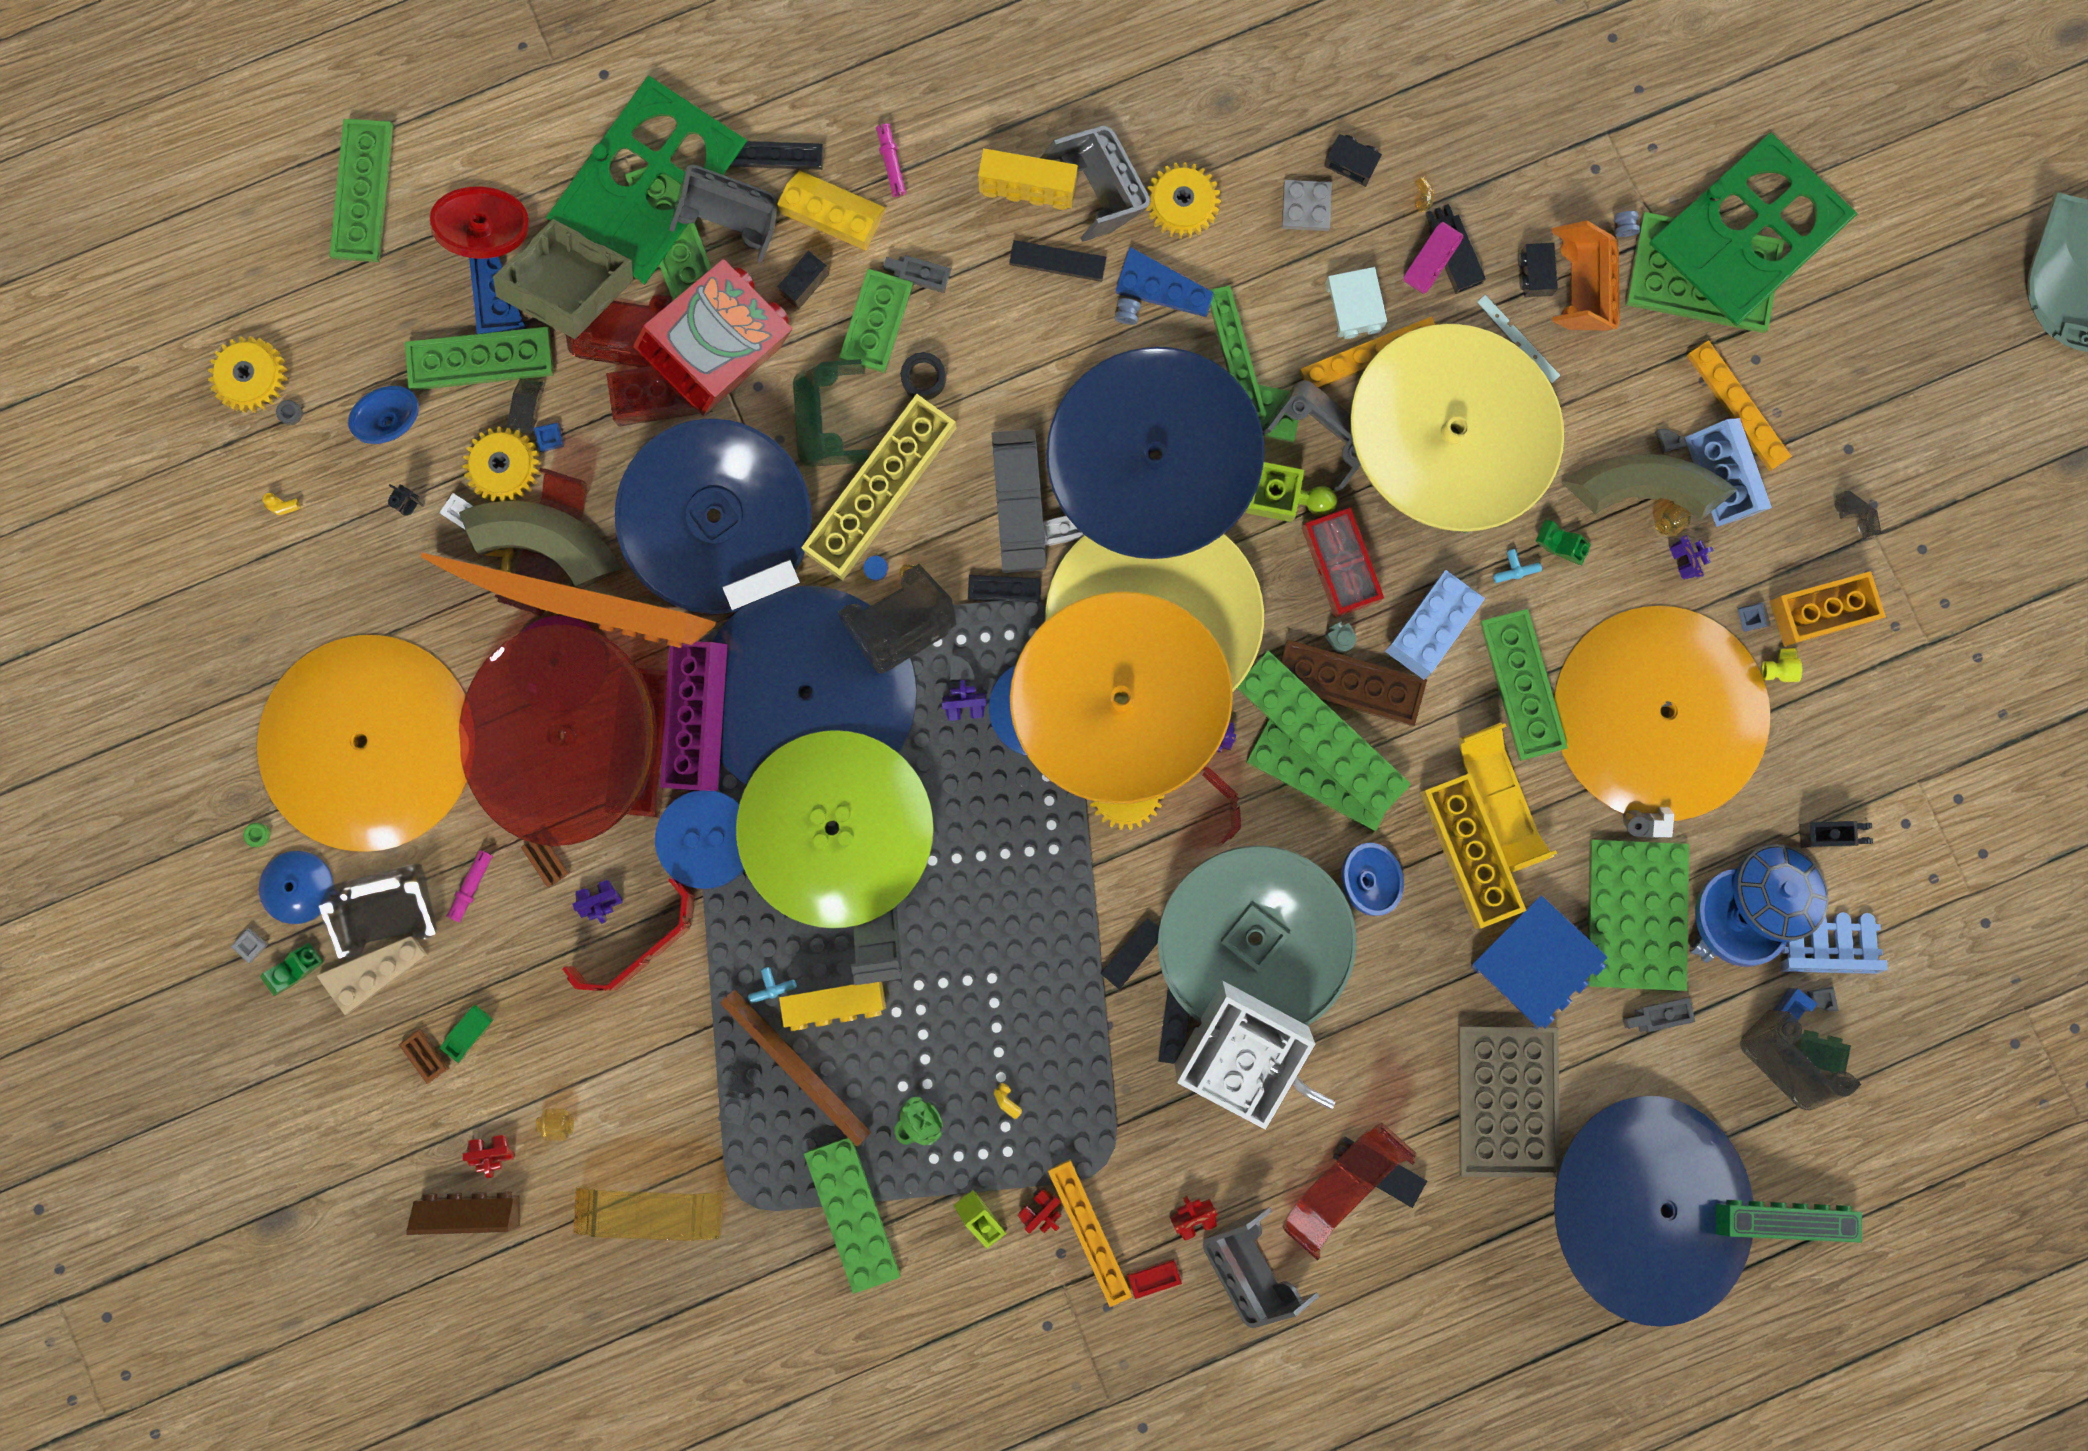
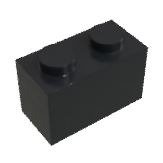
[1324,133,1382,187]
[1518,243,1558,297]
[777,251,829,310]

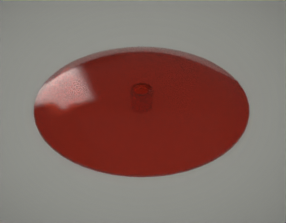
[459,624,657,846]

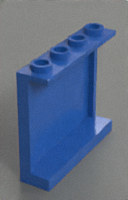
[1471,895,1608,1030]

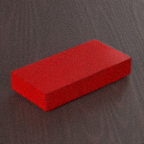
[1127,1259,1182,1299]

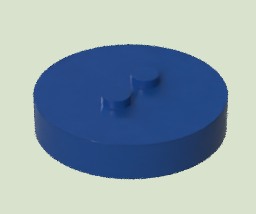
[655,790,745,889]

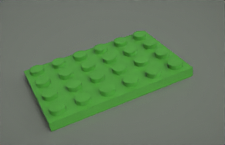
[1625,212,1784,333]
[1587,840,1689,991]

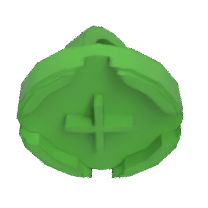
[894,1097,943,1146]

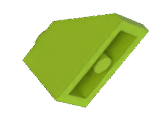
[953,1190,1007,1249]

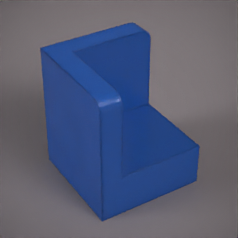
[1772,988,1817,1025]

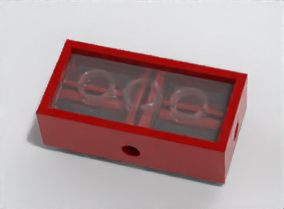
[1302,507,1384,618]

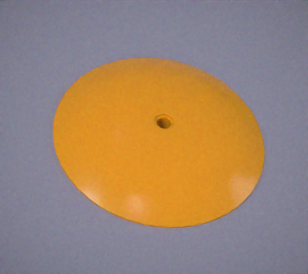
[1010,592,1233,804]
[1554,606,1770,821]
[257,635,476,852]

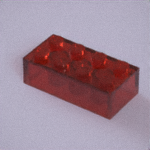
[606,366,713,427]

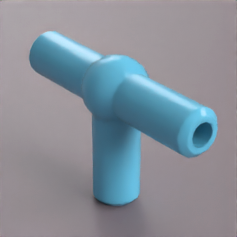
[1493,549,1542,583]
[748,967,797,1004]

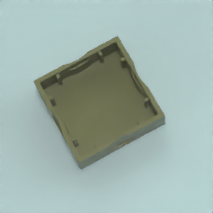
[493,219,633,339]

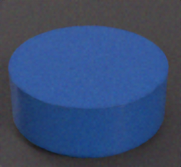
[864,556,888,581]

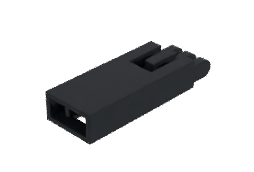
[1426,204,1486,294]
[1333,1136,1427,1208]

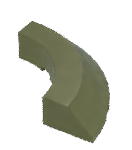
[1562,454,1737,520]
[459,501,623,589]

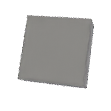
[231,928,268,963]

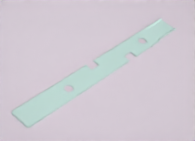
[1477,295,1560,383]

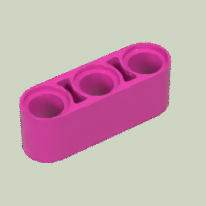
[1403,222,1463,294]

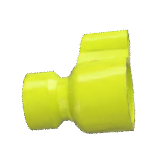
[1761,648,1802,682]

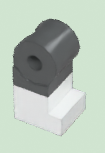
[1623,807,1674,837]

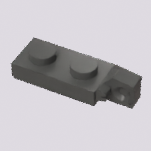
[884,255,951,293]
[1623,997,1695,1032]

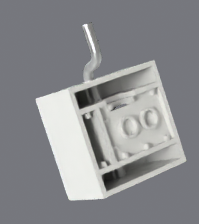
[1174,980,1335,1130]

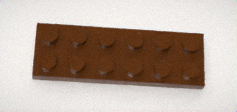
[1281,639,1427,727]

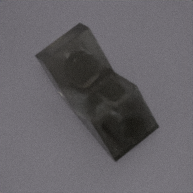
[507,378,544,434]
[1835,491,1882,540]

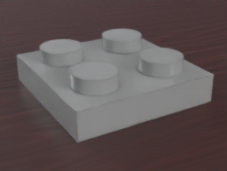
[1282,180,1332,231]

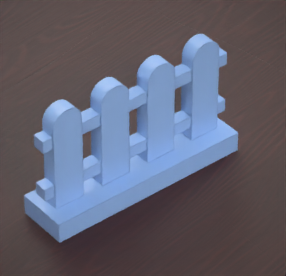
[1780,912,1888,974]

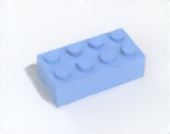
[1385,570,1485,680]

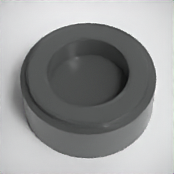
[276,400,303,425]

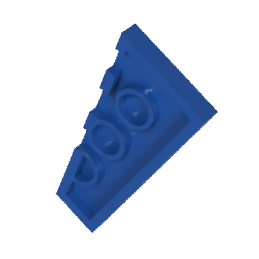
[1115,247,1214,317]
[469,257,525,334]

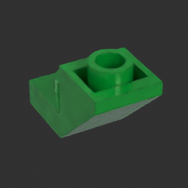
[1536,520,1591,566]
[260,942,324,996]
[440,1004,494,1064]

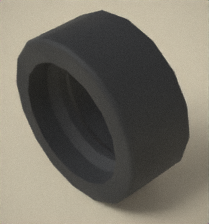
[900,352,946,400]

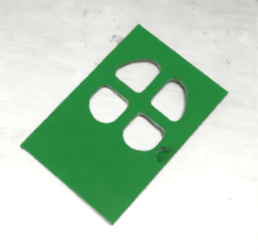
[546,75,747,285]
[1649,132,1857,326]

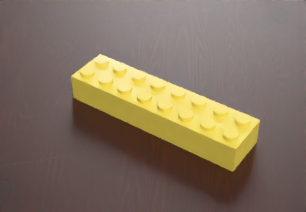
[801,394,957,581]

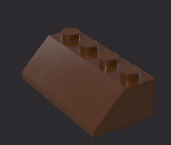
[406,1191,520,1235]

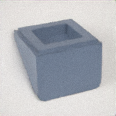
[1738,602,1771,632]

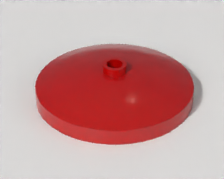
[430,186,529,259]

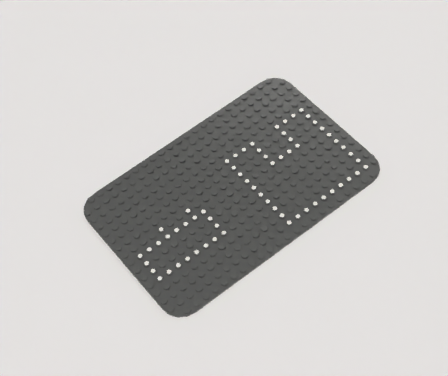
[695,601,1117,1211]

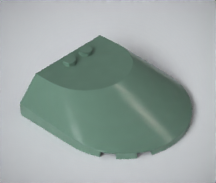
[2028,192,2088,352]

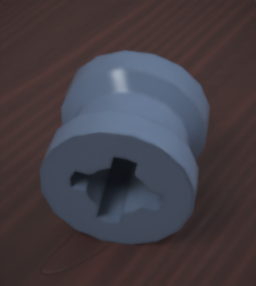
[1614,211,1640,237]
[1114,298,1141,325]
[1689,934,1715,963]

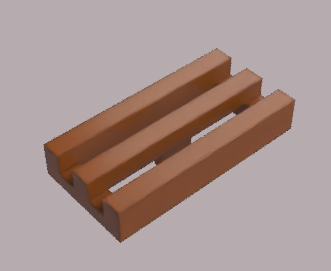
[521,834,569,888]
[398,1029,449,1084]

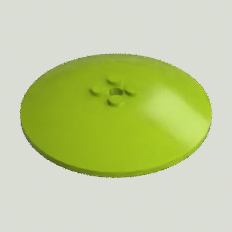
[736,731,934,928]

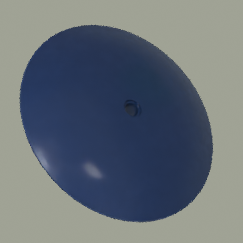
[1046,347,1265,559]
[712,586,916,785]
[1554,1096,1753,1327]

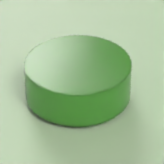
[243,823,271,847]

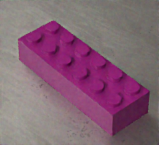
[660,642,727,791]

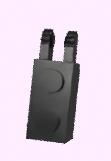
[1799,821,1873,848]

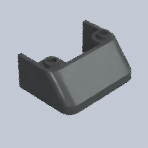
[1040,126,1150,242]
[669,165,778,263]
[1262,381,1361,492]
[1203,1207,1319,1328]

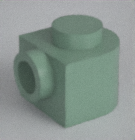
[1325,621,1356,653]

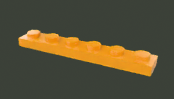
[1300,316,1435,388]
[1687,340,1792,472]
[1048,1159,1132,1307]

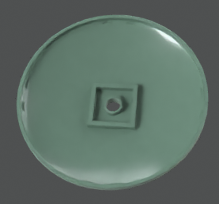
[1158,845,1357,1026]

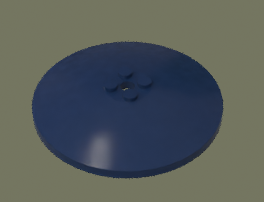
[615,419,812,614]

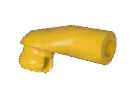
[262,493,300,515]
[993,1083,1022,1119]

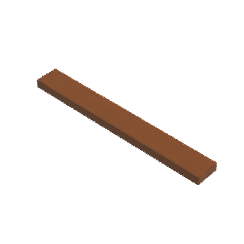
[720,990,872,1147]

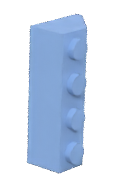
[1685,418,1772,527]

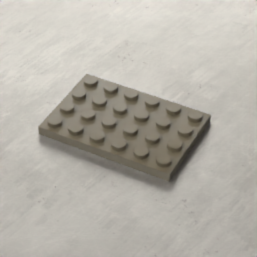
[1458,1026,1560,1178]

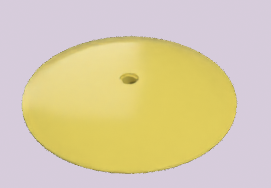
[1351,324,1564,532]
[1045,534,1264,704]

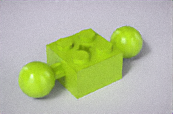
[1245,462,1337,522]

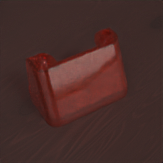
[565,295,673,370]

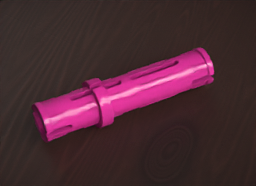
[876,123,907,197]
[446,850,493,923]

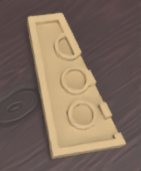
[317,936,428,1015]

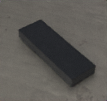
[968,575,1041,603]
[1101,918,1159,990]

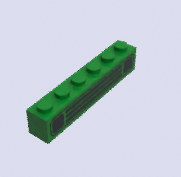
[1716,1199,1862,1243]

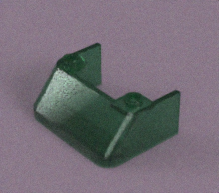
[793,359,870,467]

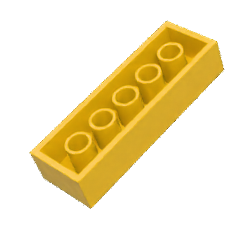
[1420,773,1526,929]

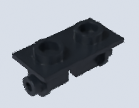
[388,484,424,516]

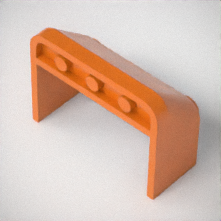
[1552,220,1620,331]

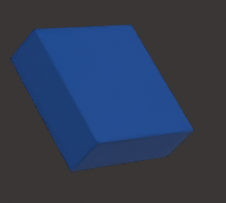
[534,422,564,452]

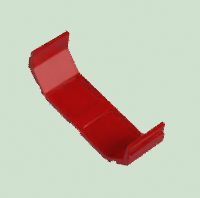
[562,878,695,991]

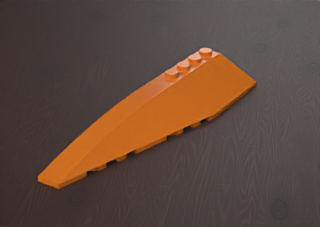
[421,553,716,648]

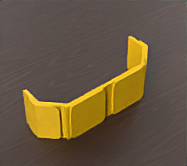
[1458,722,1557,872]

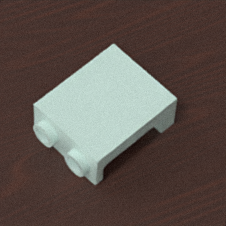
[1325,267,1387,339]

